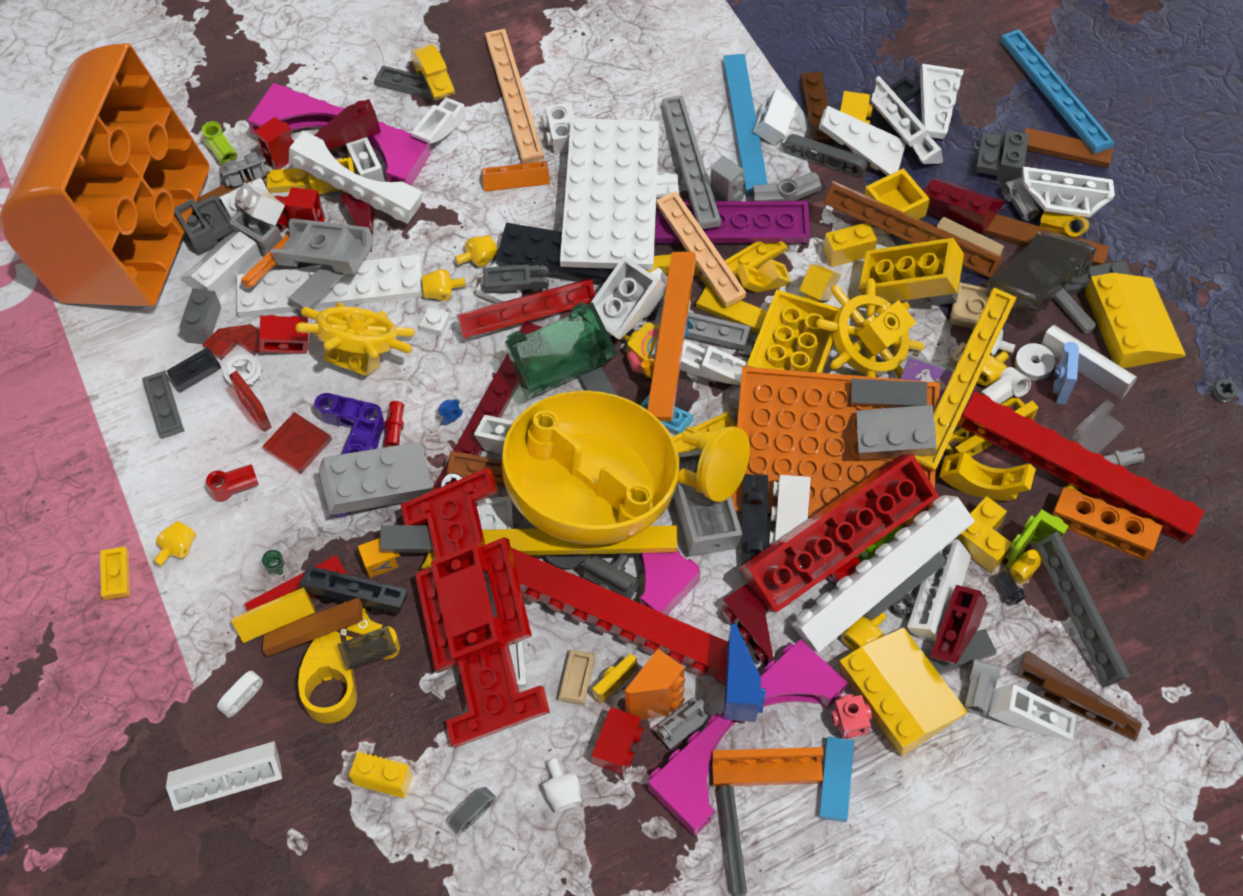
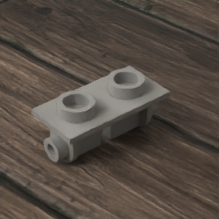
[653,697,711,750]

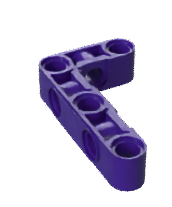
[314,393,385,518]

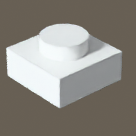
[419,307,450,336]

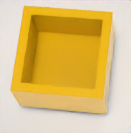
[864,168,930,235]

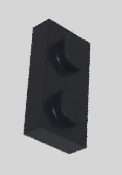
[166,347,221,391]

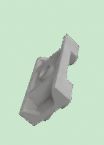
[270,218,374,274]

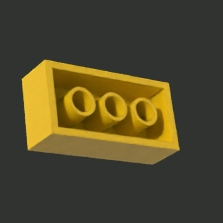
[859,238,964,302]

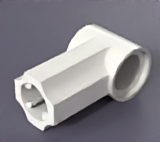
[979,367,1031,404]

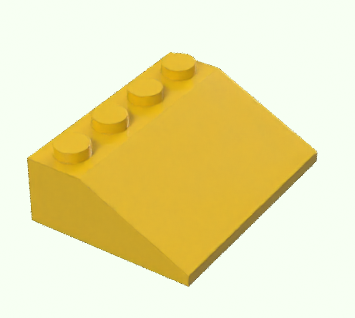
[1084,273,1186,368]
[746,289,840,373]
[839,628,968,757]

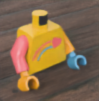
[622,319,694,379]

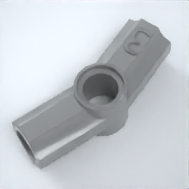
[753,172,822,201]

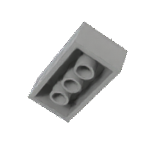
[319,442,433,515]

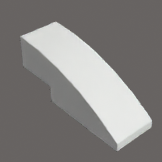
[411,97,465,144]

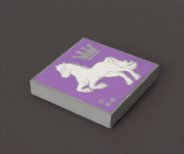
[901,354,954,401]

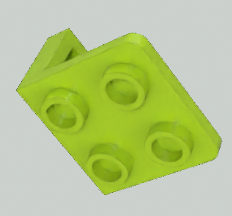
[1005,510,1069,569]

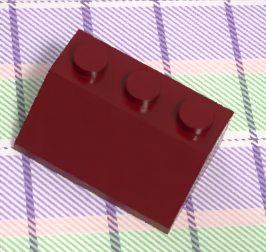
[923,179,1004,234]

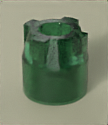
[262,550,286,576]

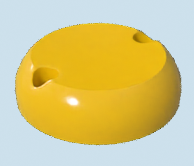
[502,391,679,545]

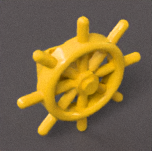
[816,278,925,379]
[295,302,415,376]

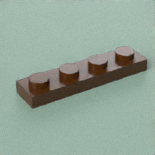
[800,72,835,144]

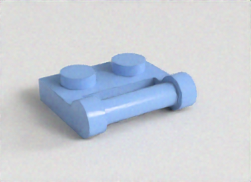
[1053,342,1079,405]

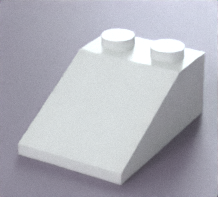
[583,256,667,340]

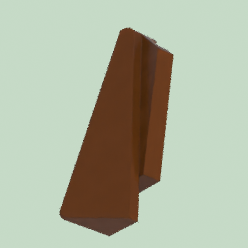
[1016,651,1142,741]

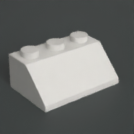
[181,231,262,299]

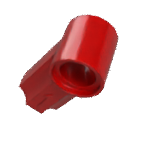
[206,464,259,502]

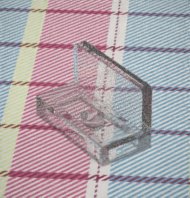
[1070,399,1125,453]

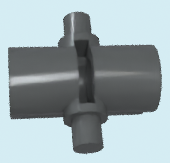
[584,553,640,599]

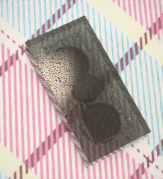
[337,626,397,671]

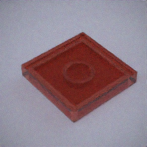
[229,370,272,432]
[262,412,332,475]

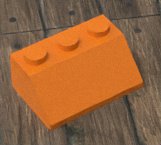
[625,649,686,720]

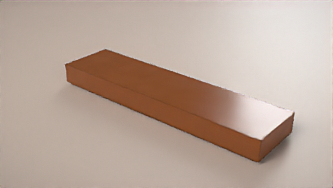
[1024,128,1113,168]
[263,597,363,656]

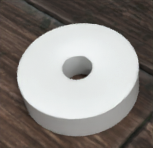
[1015,343,1055,381]

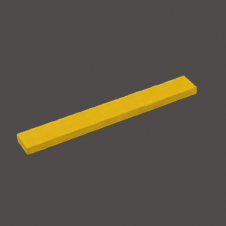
[915,288,1017,472]
[482,525,677,555]

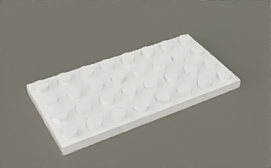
[560,118,659,270]

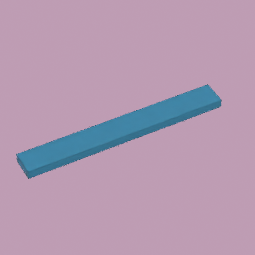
[1000,30,1115,154]
[723,54,768,194]

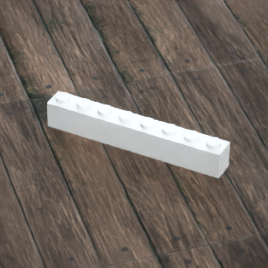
[792,495,975,653]

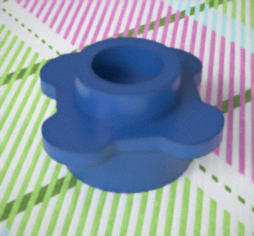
[438,399,463,425]

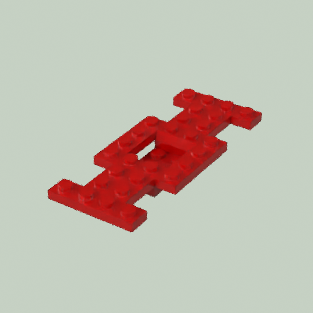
[400,467,550,748]

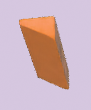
[482,161,550,192]

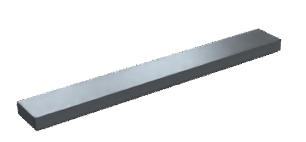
[662,96,721,229]

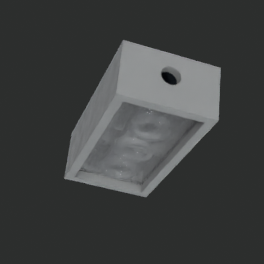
[672,450,743,556]

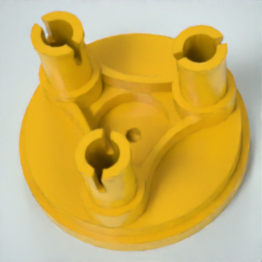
[678,426,750,502]

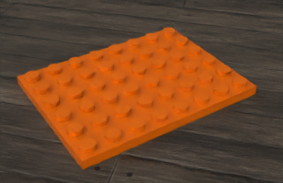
[731,366,940,528]

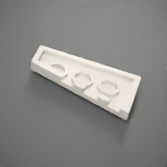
[920,64,964,139]

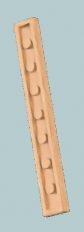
[485,29,544,163]

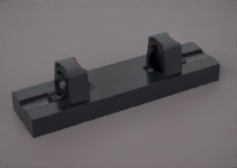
[741,474,768,575]
[300,565,407,615]

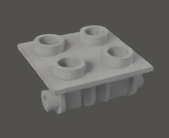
[219,152,270,188]

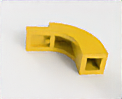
[410,44,455,101]
[940,451,1036,501]

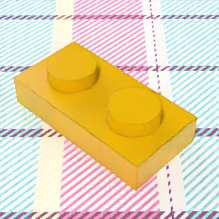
[267,168,312,193]
[100,546,130,600]

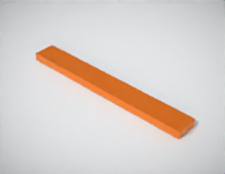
[648,252,696,421]

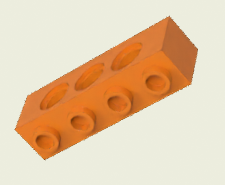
[1052,487,1162,562]

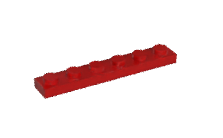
[456,279,595,338]

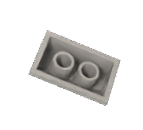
[857,405,936,460]

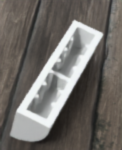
[1041,325,1137,400]
[907,539,971,643]
[166,741,282,811]

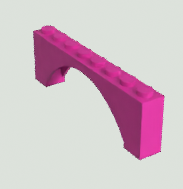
[248,83,431,186]
[512,502,701,615]
[648,639,848,837]

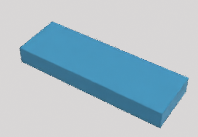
[819,736,855,822]

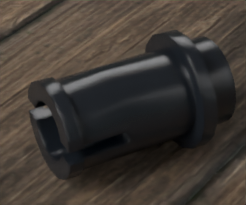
[994,571,1026,605]

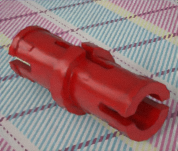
[384,401,405,447]

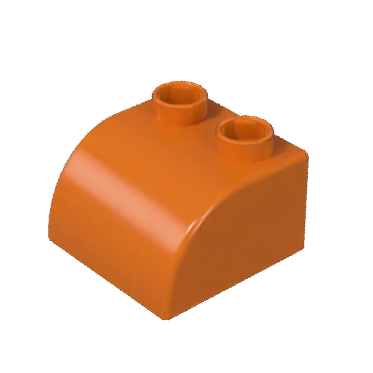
[0,43,210,306]

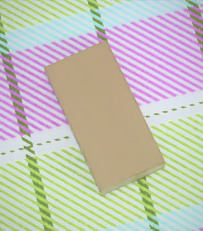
[558,649,596,706]

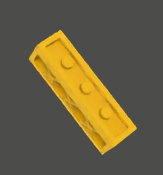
[945,396,1039,457]

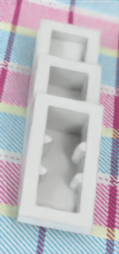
[650,336,747,385]

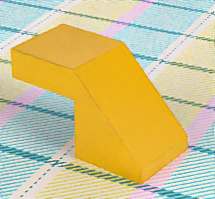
[736,259,792,293]

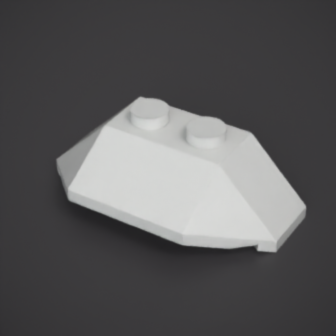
[1022,167,1115,217]

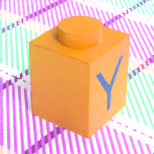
[358,538,400,578]

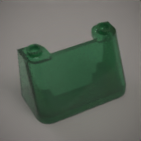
[504,302,618,400]

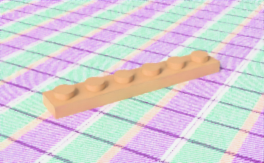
[656,191,746,307]

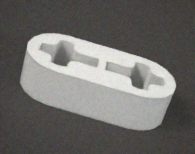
[217,671,263,718]

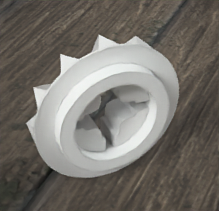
[223,354,263,389]

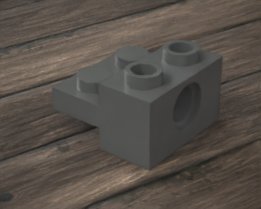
[976,130,1029,183]
[174,194,233,255]

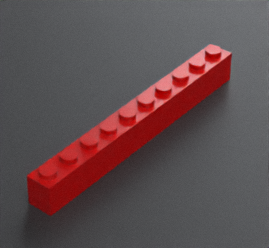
[957,392,1204,544]
[511,547,750,686]

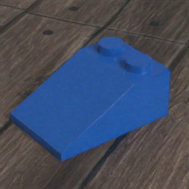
[723,624,766,722]

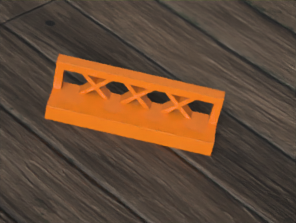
[712,747,823,787]

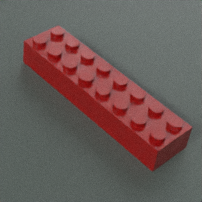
[739,454,939,613]

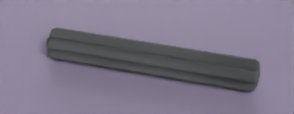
[719,785,747,896]

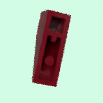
[314,99,381,150]
[341,192,375,252]
[930,585,988,665]

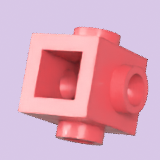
[831,694,872,739]

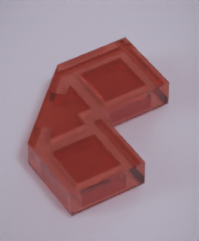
[202,324,259,360]

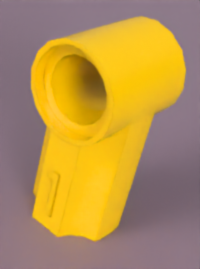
[1040,211,1089,237]

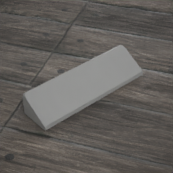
[288,249,371,310]

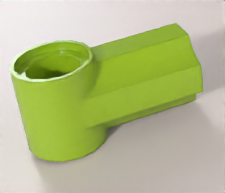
[201,121,238,165]

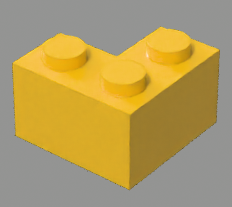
[955,496,1012,574]

